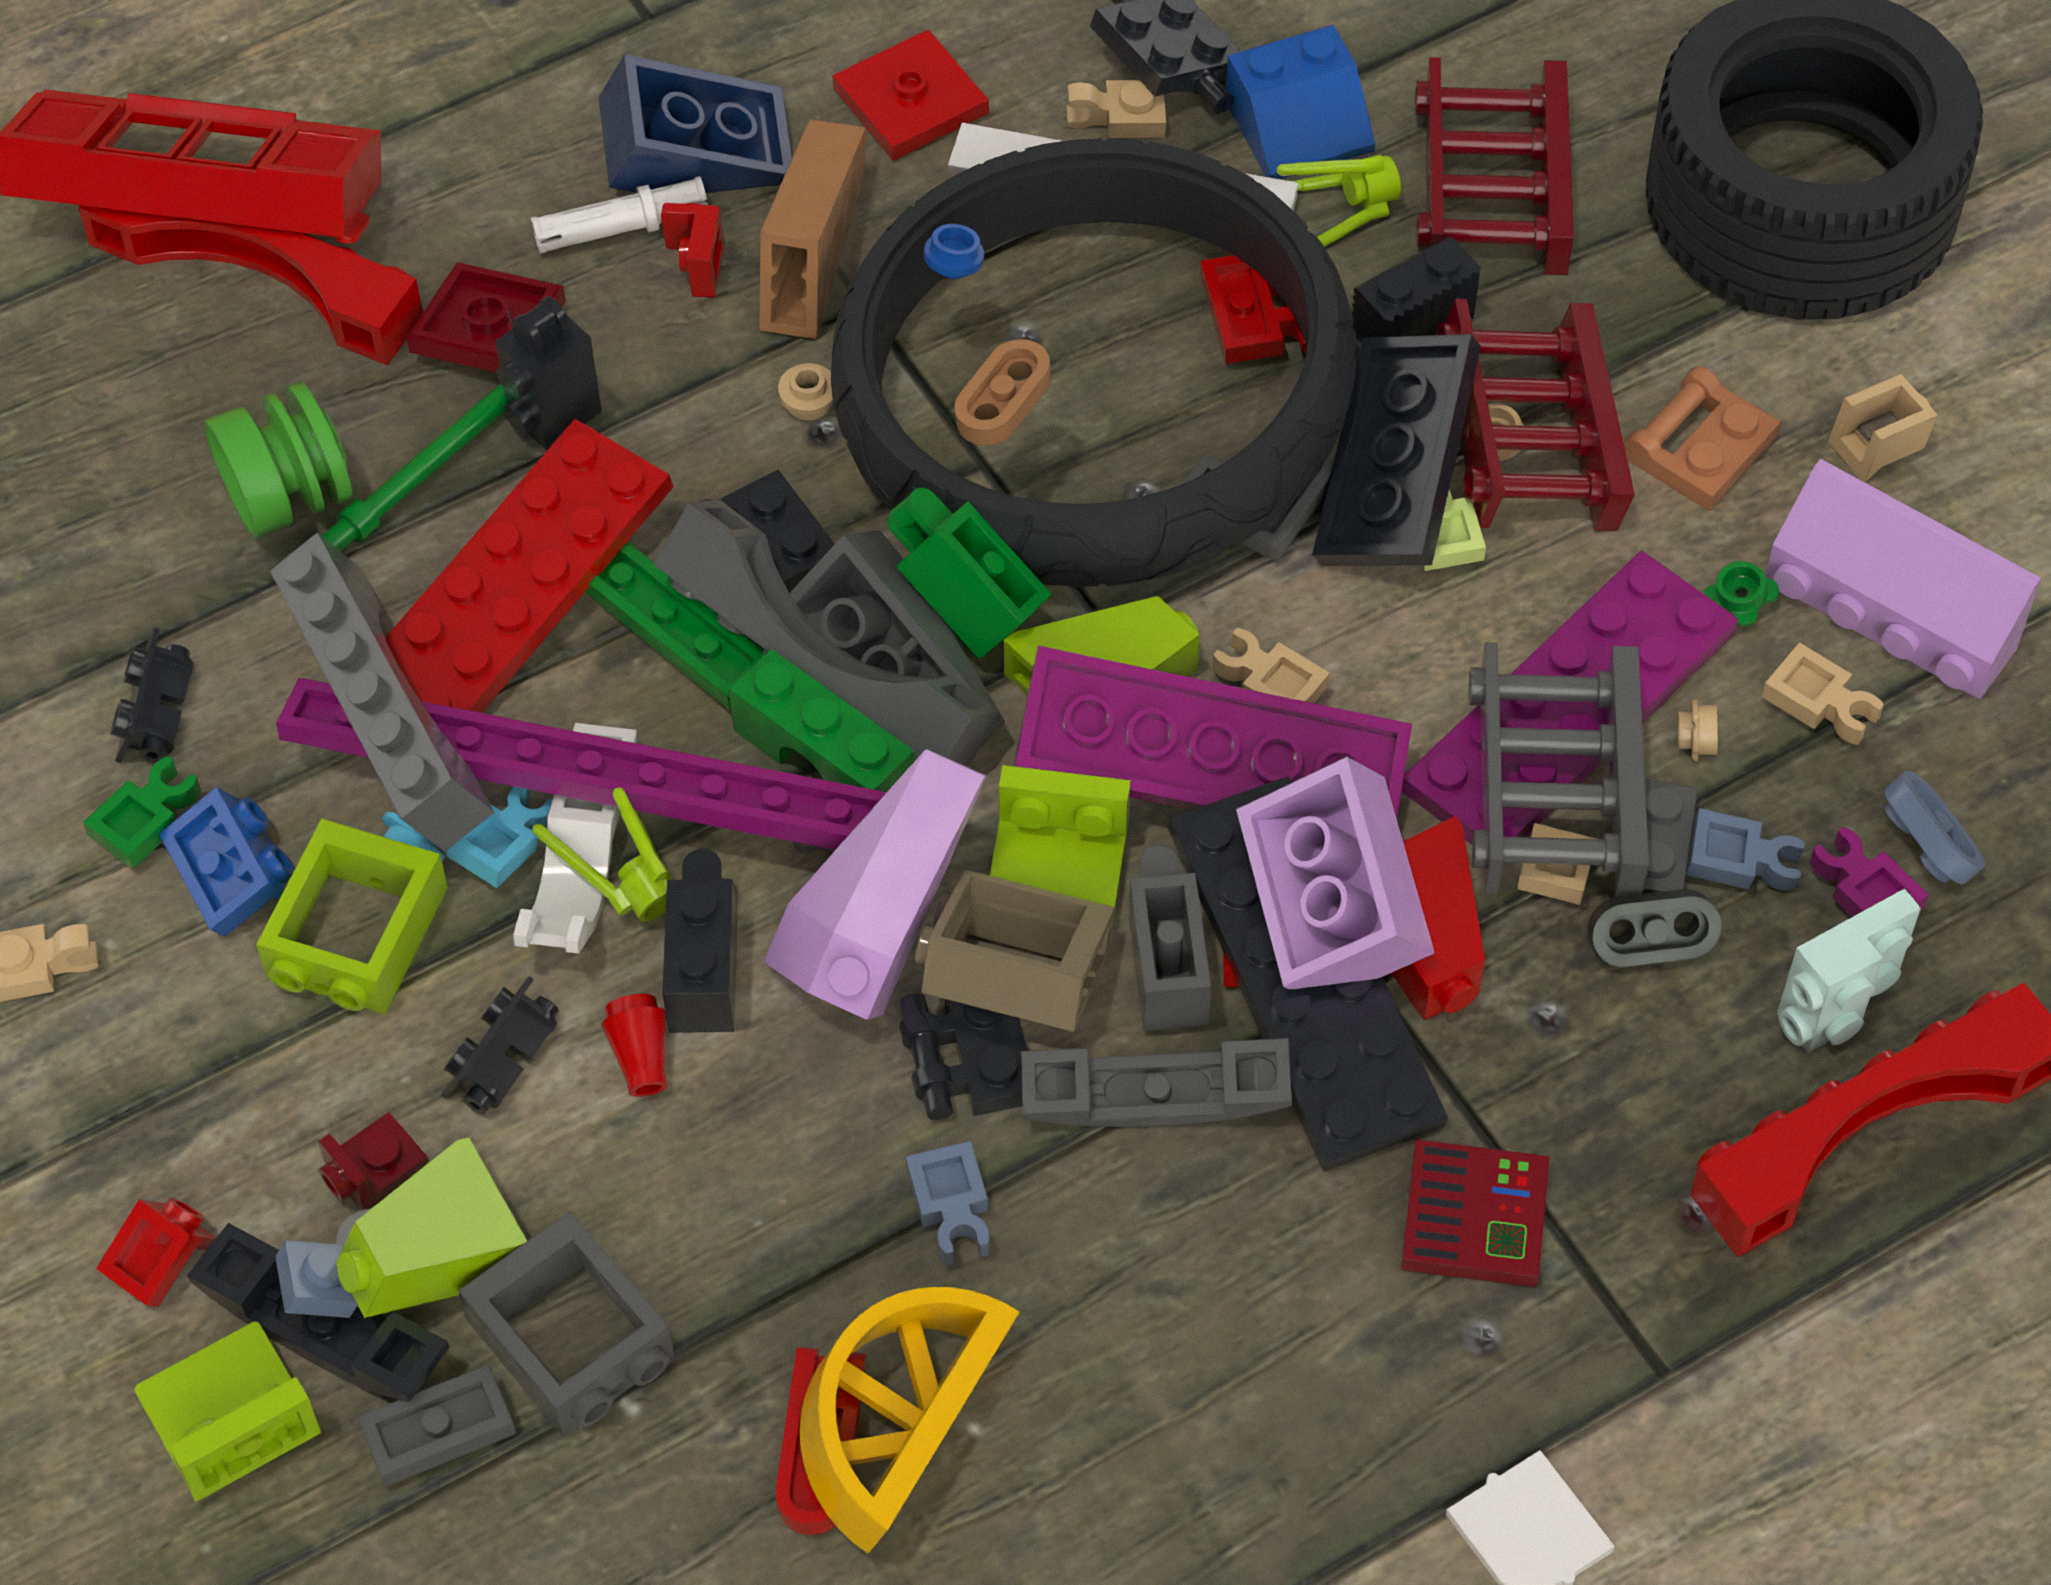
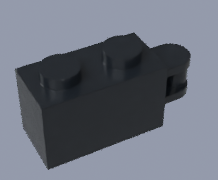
[495,296,602,450]
[662,849,738,1033]

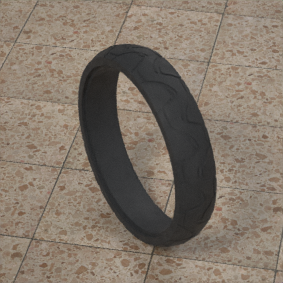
[831,138,1356,587]

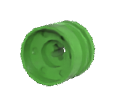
[203,381,353,539]

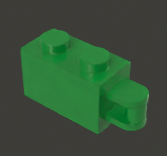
[887,488,1052,659]

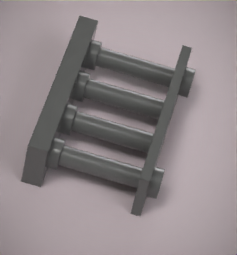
[1468,642,1649,897]

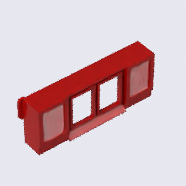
[0,89,381,244]

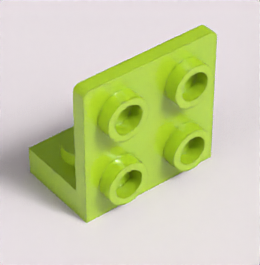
[989,765,1130,928]
[135,1322,321,1502]

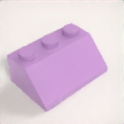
[1236,757,1435,990]

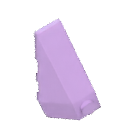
[763,749,987,1020]

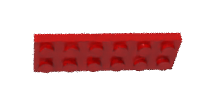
[385,419,674,713]

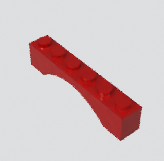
[78,205,423,366]
[1690,982,2051,1257]

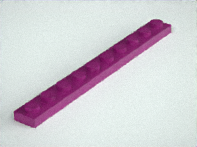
[276,677,887,850]

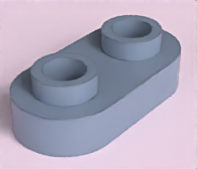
[1885,770,1985,885]

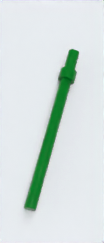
[322,383,507,551]

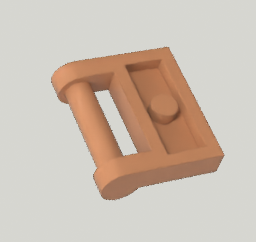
[1624,366,1781,511]

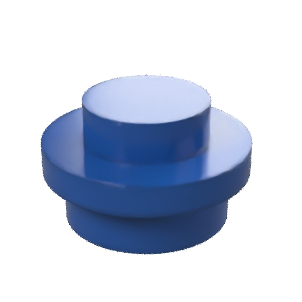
[923,224,984,279]

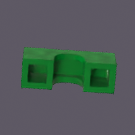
[729,649,915,792]

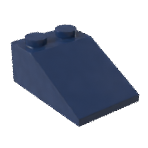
[598,54,792,193]

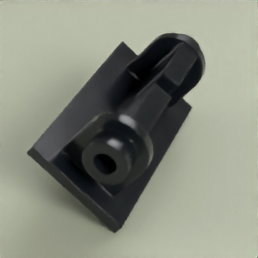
[110,627,194,763]
[441,976,559,1114]

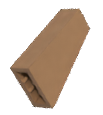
[759,119,866,339]

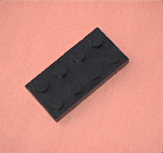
[1312,334,1481,566]

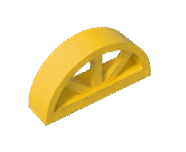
[800,1287,1020,1554]

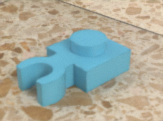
[446,787,553,888]

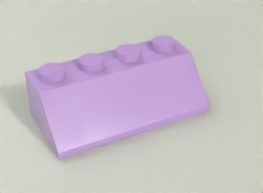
[1765,459,2041,700]

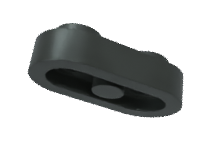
[1587,889,1722,967]

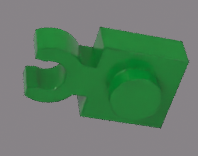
[83,756,201,869]

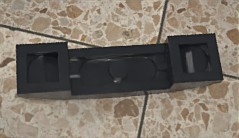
[187,1223,450,1402]

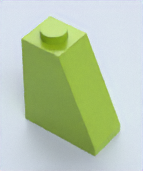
[1004,596,1200,696]
[336,1137,527,1318]

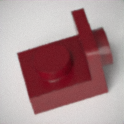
[318,1112,429,1211]

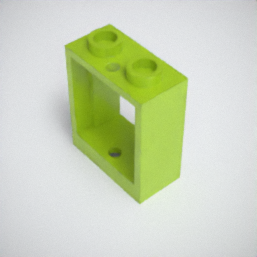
[256,818,448,1015]

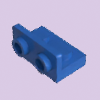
[159,787,295,937]

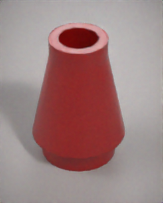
[601,993,668,1097]

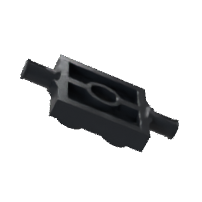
[1090,0,1241,114]

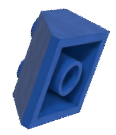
[1226,25,1375,179]

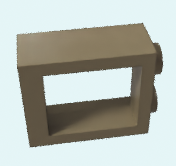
[915,869,1115,1032]

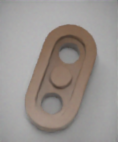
[954,339,1051,445]

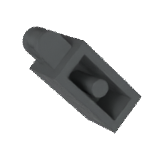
[1129,845,1211,1031]

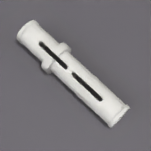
[531,176,708,255]

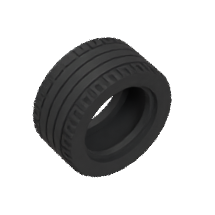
[1645,0,1983,320]

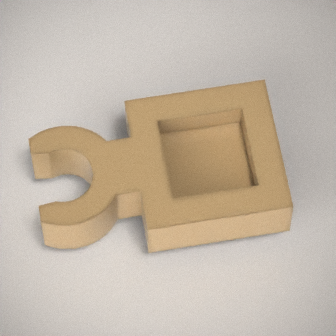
[1213,628,1330,703]
[1761,642,1884,745]

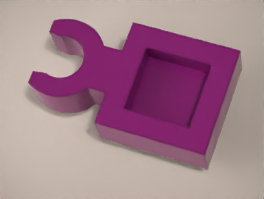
[1810,827,1929,917]

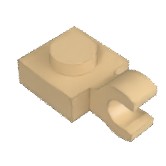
[1066,80,1167,139]
[0,924,99,1002]

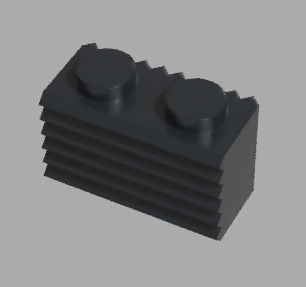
[1351,237,1481,344]

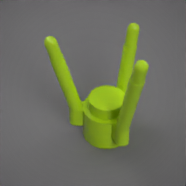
[1277,154,1401,247]
[532,787,675,922]

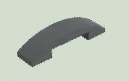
[1021,1038,1292,1127]

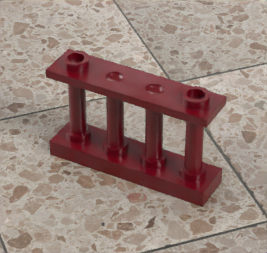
[1415,57,1574,276]
[1436,299,1635,531]

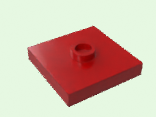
[832,29,989,161]

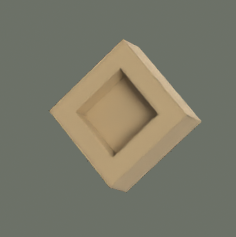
[1517,823,1597,905]

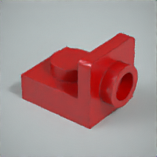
[661,203,725,298]
[96,1197,217,1307]

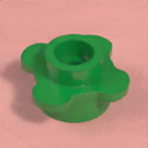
[1704,561,1779,627]

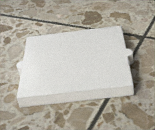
[1446,1450,1615,1585]

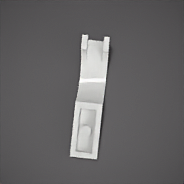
[513,723,638,954]

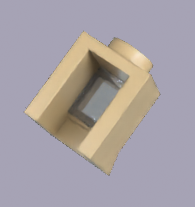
[1827,374,1938,482]

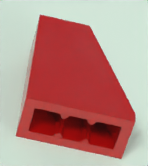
[1391,816,1485,1021]

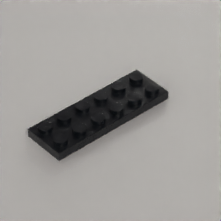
[1168,776,1448,1172]

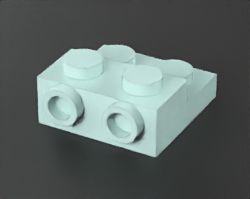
[1777,889,1921,1053]

